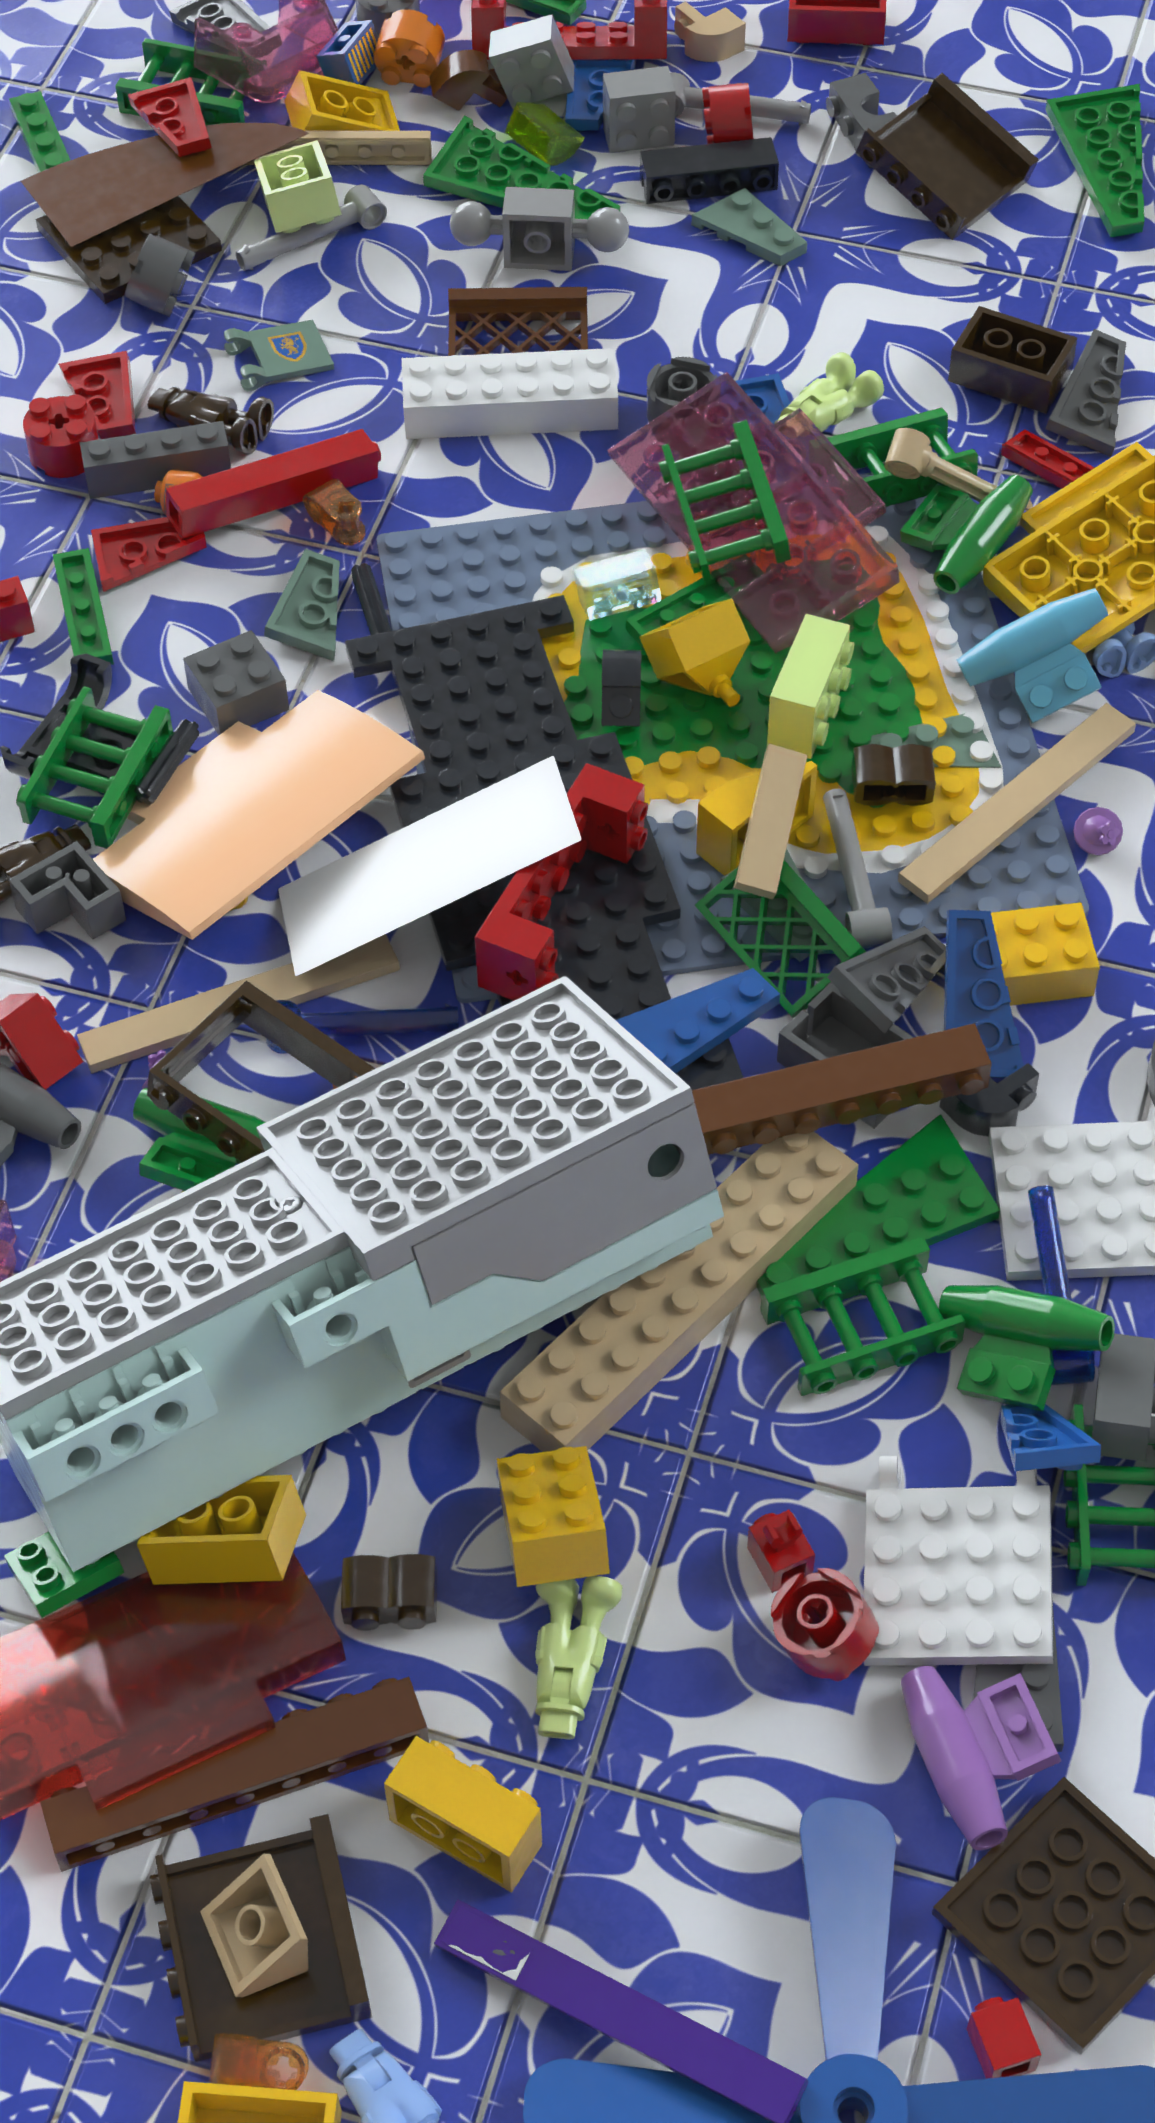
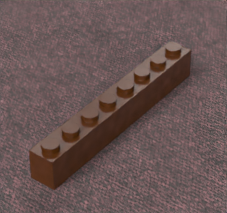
[692,1023,992,1155]
[40,1677,429,1872]

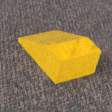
[284,70,400,131]
[696,761,817,876]

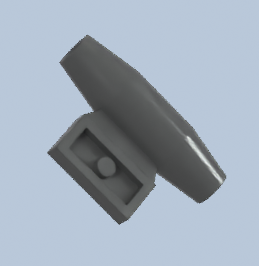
[0,1062,81,1167]

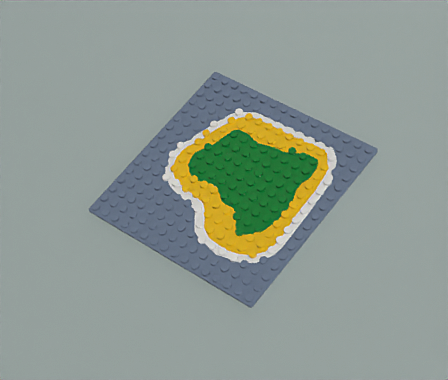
[376,473,1089,1003]

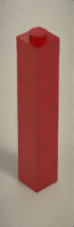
[166,429,381,539]

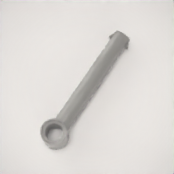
[670,72,811,125]
[235,184,387,271]
[823,789,892,947]

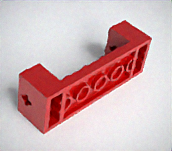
[471,0,667,60]
[475,763,648,1001]

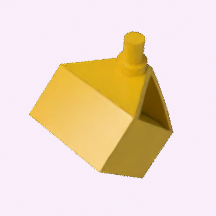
[639,598,750,707]

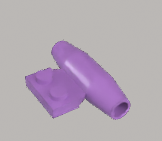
[901,1666,1061,1850]

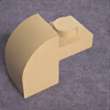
[674,1,746,62]

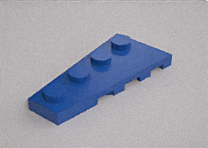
[944,910,1025,1078]
[616,968,780,1073]

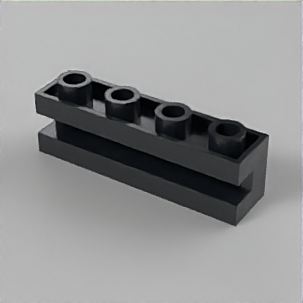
[640,137,779,204]

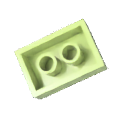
[254,140,342,233]
[767,614,854,759]

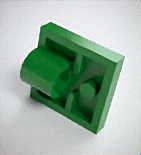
[4,1531,125,1618]

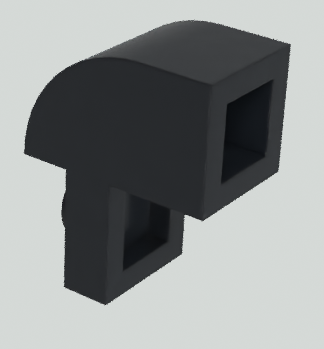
[601,649,641,727]
[939,1063,1039,1137]

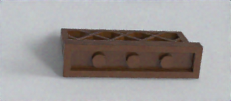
[448,287,588,356]

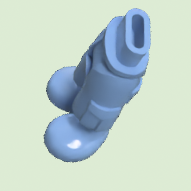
[1093,622,1155,678]
[329,2029,442,2123]

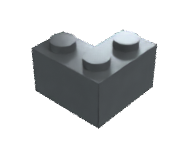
[9,841,126,940]

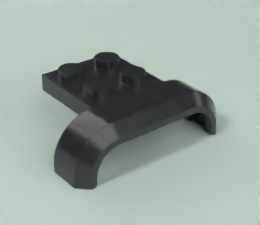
[0,653,137,780]

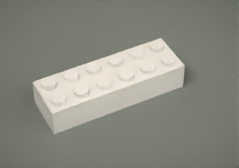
[402,348,618,439]

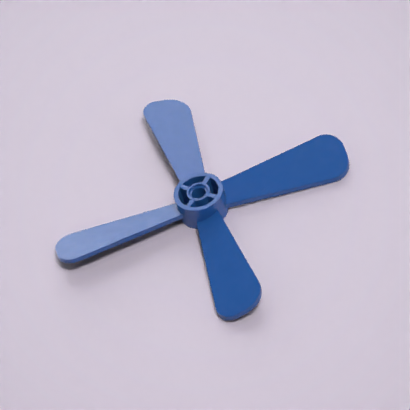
[523,1797,1155,2123]

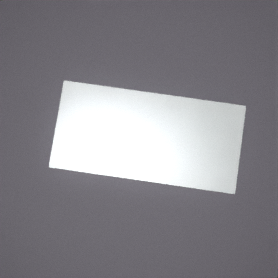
[278,756,581,976]

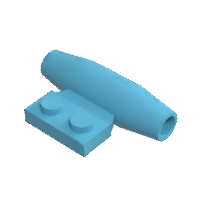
[956,588,1108,724]

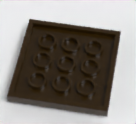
[36,196,222,304]
[932,1777,1155,2055]

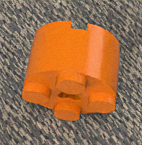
[374,10,445,88]

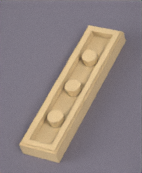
[734,743,807,900]

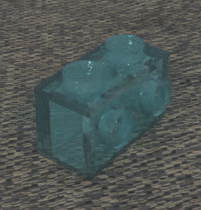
[573,549,661,620]

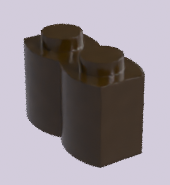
[851,744,936,806]
[341,1554,437,1631]

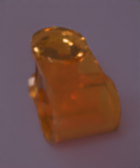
[303,478,366,546]
[209,2033,309,2090]

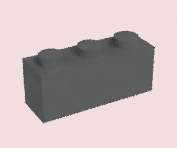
[1092,1333,1155,1462]

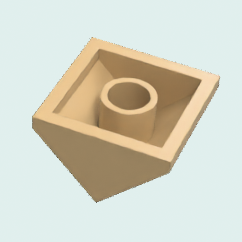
[200,1853,308,1998]

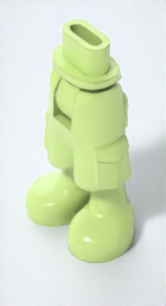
[774,352,884,441]
[535,1576,622,1740]

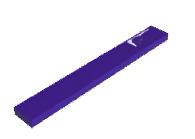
[434,1899,809,2123]

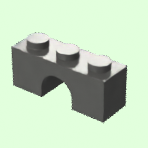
[826,73,897,168]

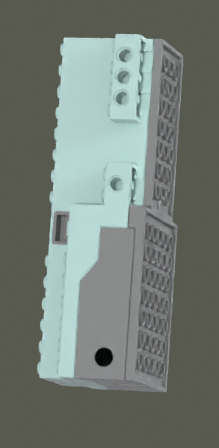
[0,976,724,1572]

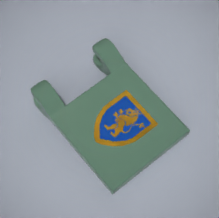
[224,320,334,391]

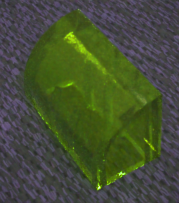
[505,102,585,166]

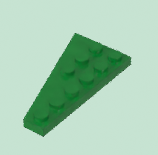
[1045,84,1144,237]
[423,115,620,219]
[757,1114,1000,1294]

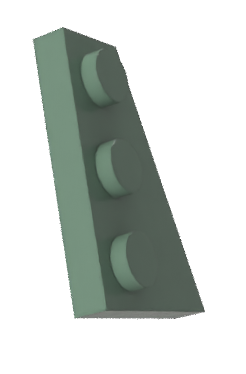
[691,188,807,266]

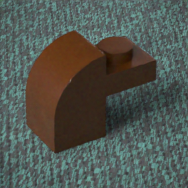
[429,50,508,111]

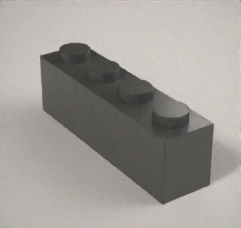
[80,421,231,499]

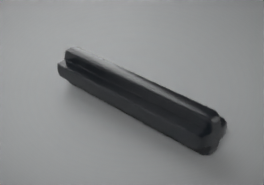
[351,563,392,635]
[135,719,199,805]

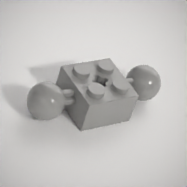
[450,187,629,271]

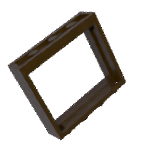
[147,980,376,1162]

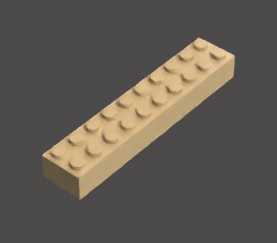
[499,1132,859,1452]

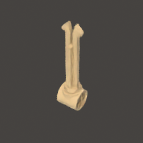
[884,428,1033,527]

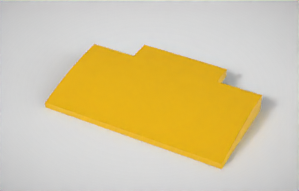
[983,441,1155,653]

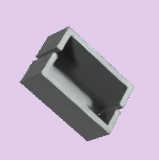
[777,982,914,1129]

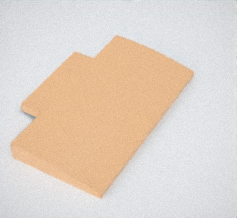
[93,690,425,940]

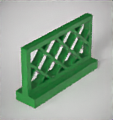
[695,860,866,1018]

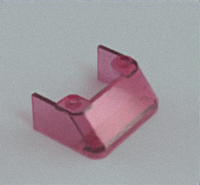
[194,0,338,103]

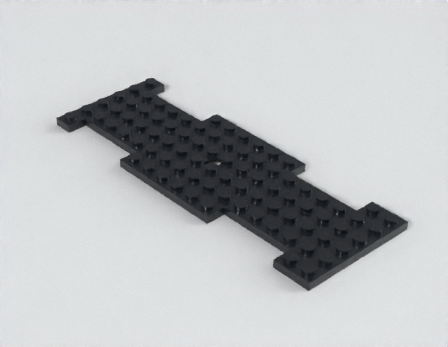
[345,595,744,1090]

